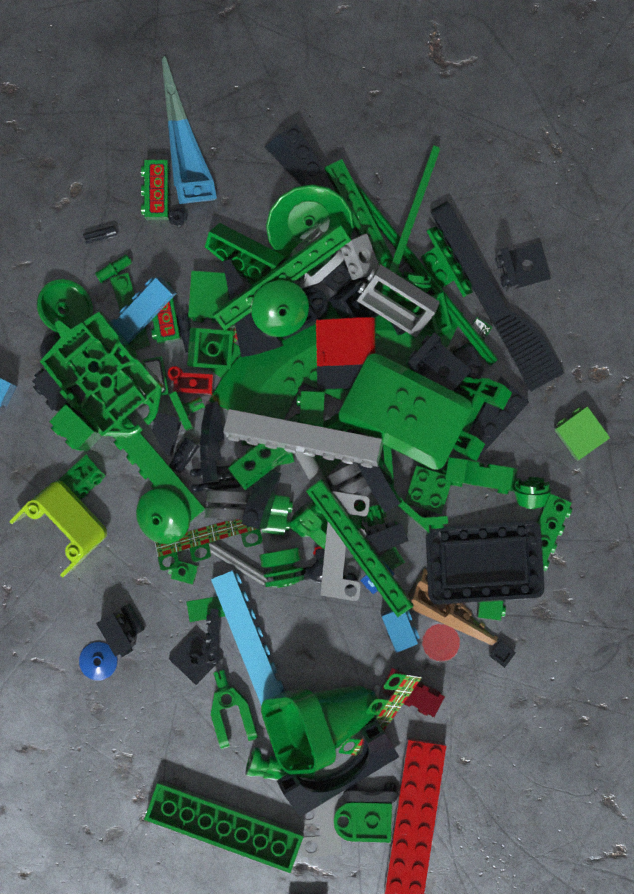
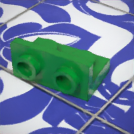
[58,455,106,499]

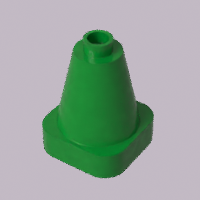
[261,685,379,774]

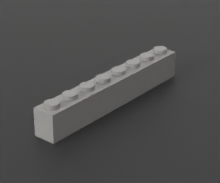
[224,409,383,468]

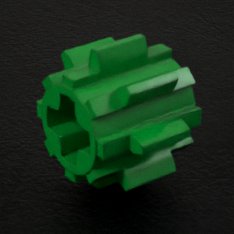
[363,505,387,527]

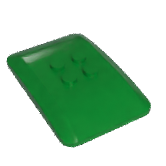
[339,354,472,470]

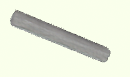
[204,542,269,585]

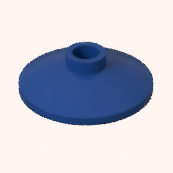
[79,642,118,680]

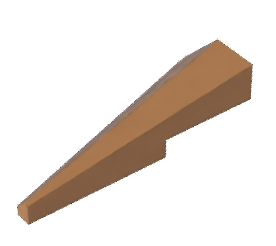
[408,568,498,646]

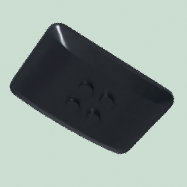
[426,521,545,605]

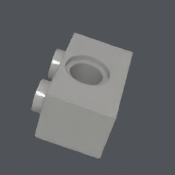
[340,233,379,280]

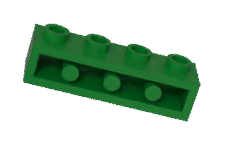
[536,493,573,571]

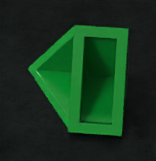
[412,292,452,334]

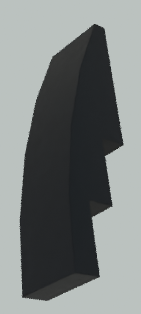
[200,402,225,483]
[357,433,402,513]

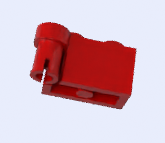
[168,366,214,395]

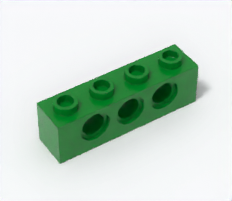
[228,444,293,490]

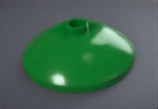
[37,279,93,333]
[251,279,309,337]
[136,488,190,544]

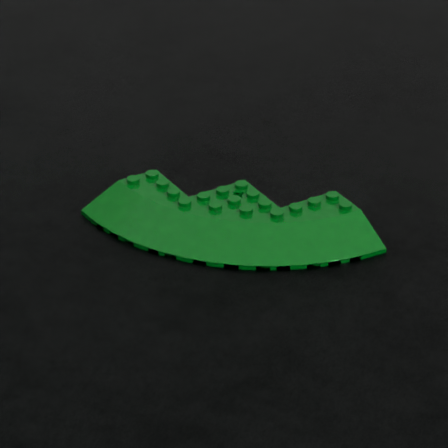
[209,294,464,420]

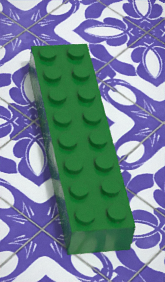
[144,780,304,873]

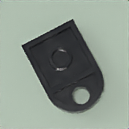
[279,287,329,340]

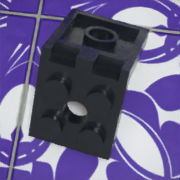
[495,242,551,292]
[408,333,472,392]

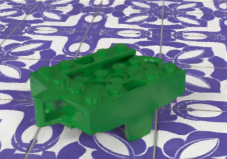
[40,312,164,437]

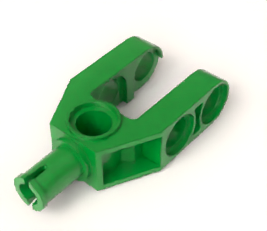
[210,669,258,749]

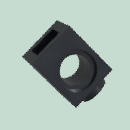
[323,264,352,294]

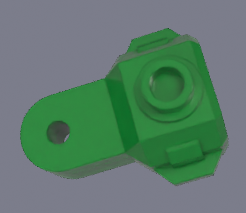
[289,500,328,549]

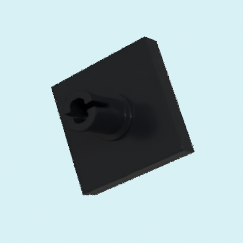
[169,631,223,685]

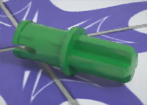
[95,254,132,283]

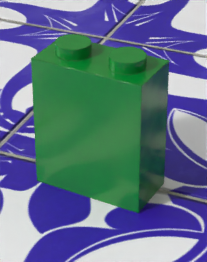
[188,271,229,324]

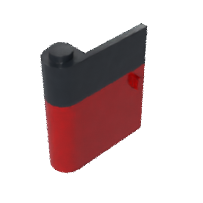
[316,317,375,390]

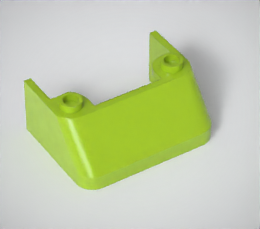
[9,481,107,578]

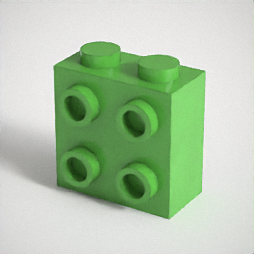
[554,406,610,461]

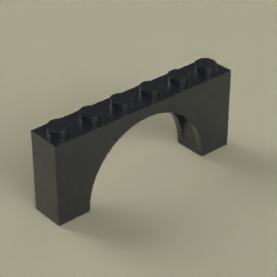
[277,720,399,817]

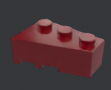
[381,666,445,717]

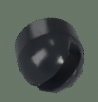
[343,572,359,589]

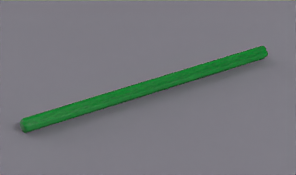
[355,183,498,366]

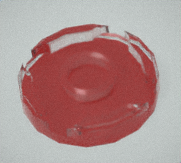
[422,623,461,662]

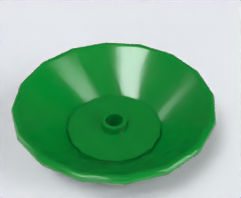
[266,184,354,266]

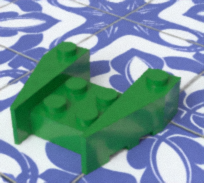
[441,376,512,461]

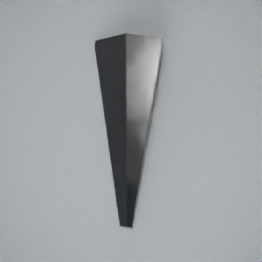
[223,259,284,357]

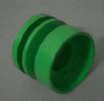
[259,547,305,588]

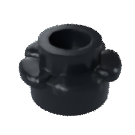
[169,208,187,227]

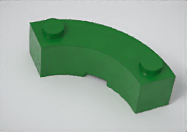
[445,457,518,495]

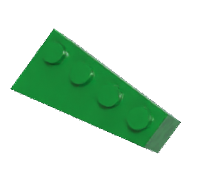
[205,223,286,285]

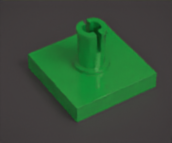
[169,391,205,431]

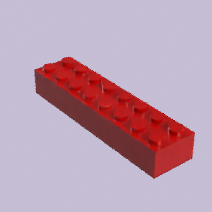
[384,737,447,894]

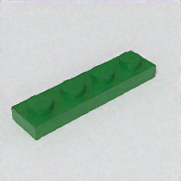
[110,273,151,351]

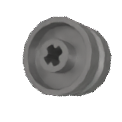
[327,462,368,494]
[205,491,248,521]

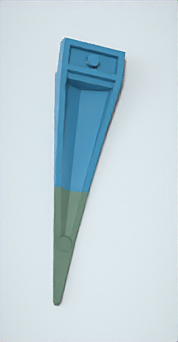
[162,56,217,204]

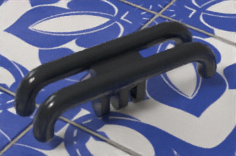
[189,463,257,492]

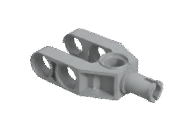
[288,228,344,288]

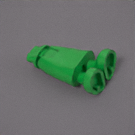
[245,747,315,780]

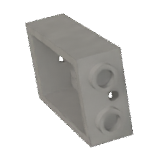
[357,264,439,338]

